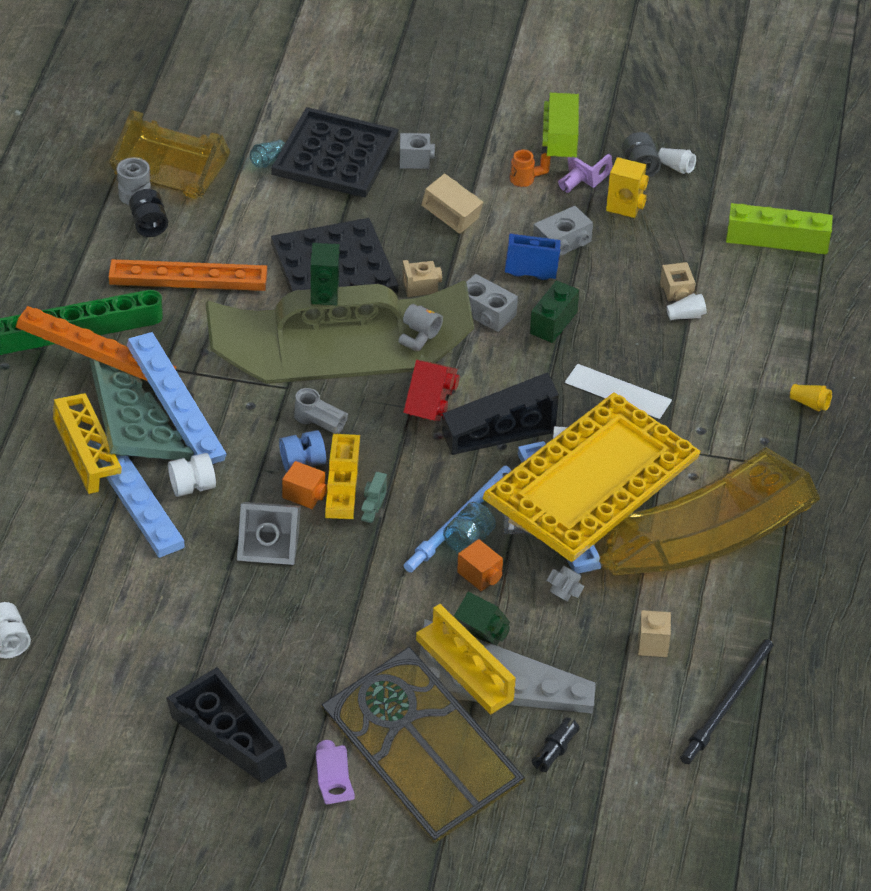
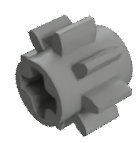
[546,566,585,601]

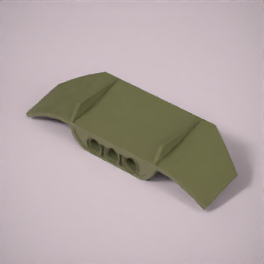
[205,280,474,384]

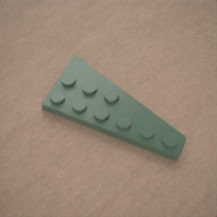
[89,358,194,461]

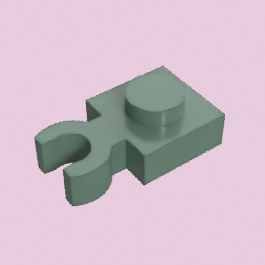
[361,472,387,523]

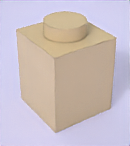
[638,610,671,657]

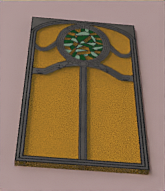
[321,646,526,843]

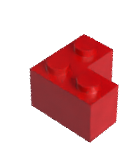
[403,360,460,421]

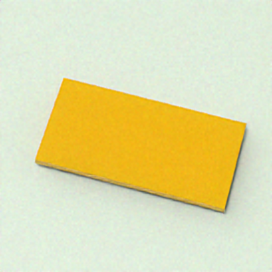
[482,392,701,562]

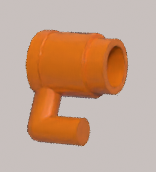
[509,150,551,187]

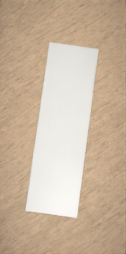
[564,364,672,419]

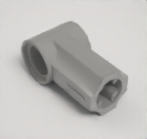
[294,388,348,434]

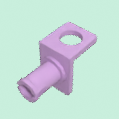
[558,154,612,193]
[316,740,355,804]

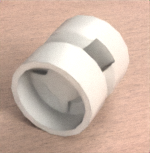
[168,453,216,497]
[0,602,31,659]

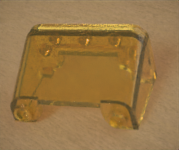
[109,110,230,199]

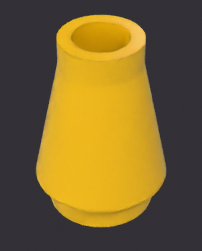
[790,384,832,412]

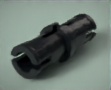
[532,717,580,772]

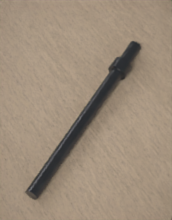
[680,639,774,764]

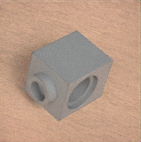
[400,133,435,169]

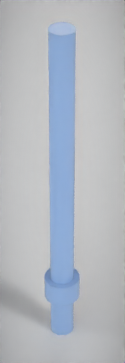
[404,466,511,573]

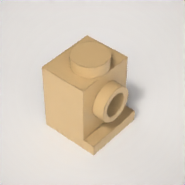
[402,260,442,297]
[660,262,695,302]

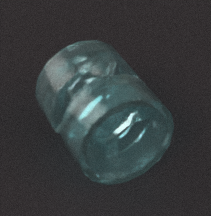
[443,502,496,553]

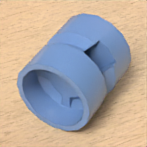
[279,430,326,472]

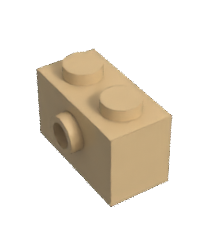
[421,173,483,234]

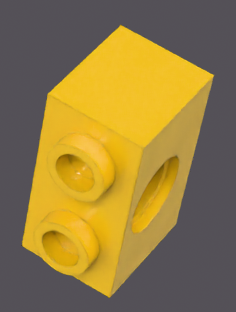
[606,157,649,218]

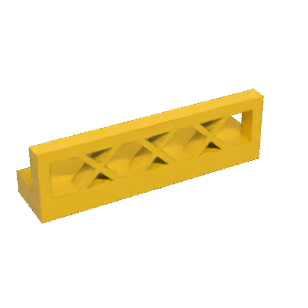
[53,393,122,494]
[416,604,516,715]

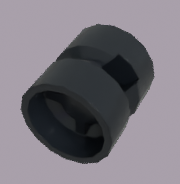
[129,189,168,237]

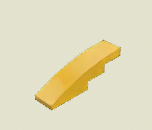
[325,434,360,519]

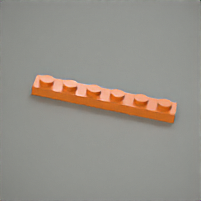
[109,259,267,291]
[16,306,177,381]

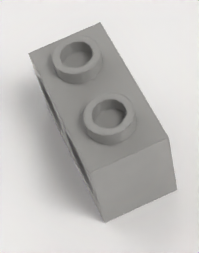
[466,274,518,332]

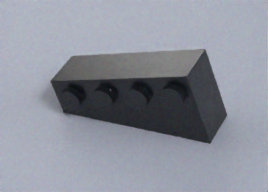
[442,372,559,455]
[166,667,287,783]

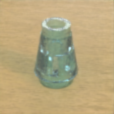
[249,140,285,168]

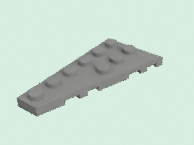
[415,619,596,714]

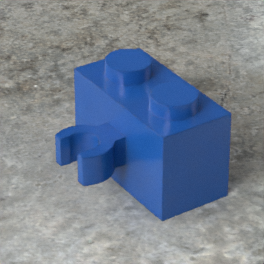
[505,234,561,280]

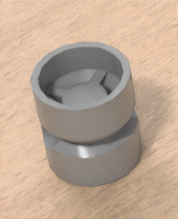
[117,157,151,205]

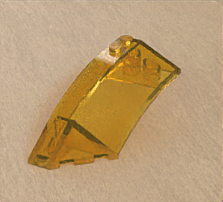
[599,447,820,575]

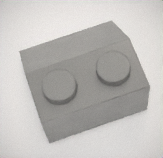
[237,502,301,565]

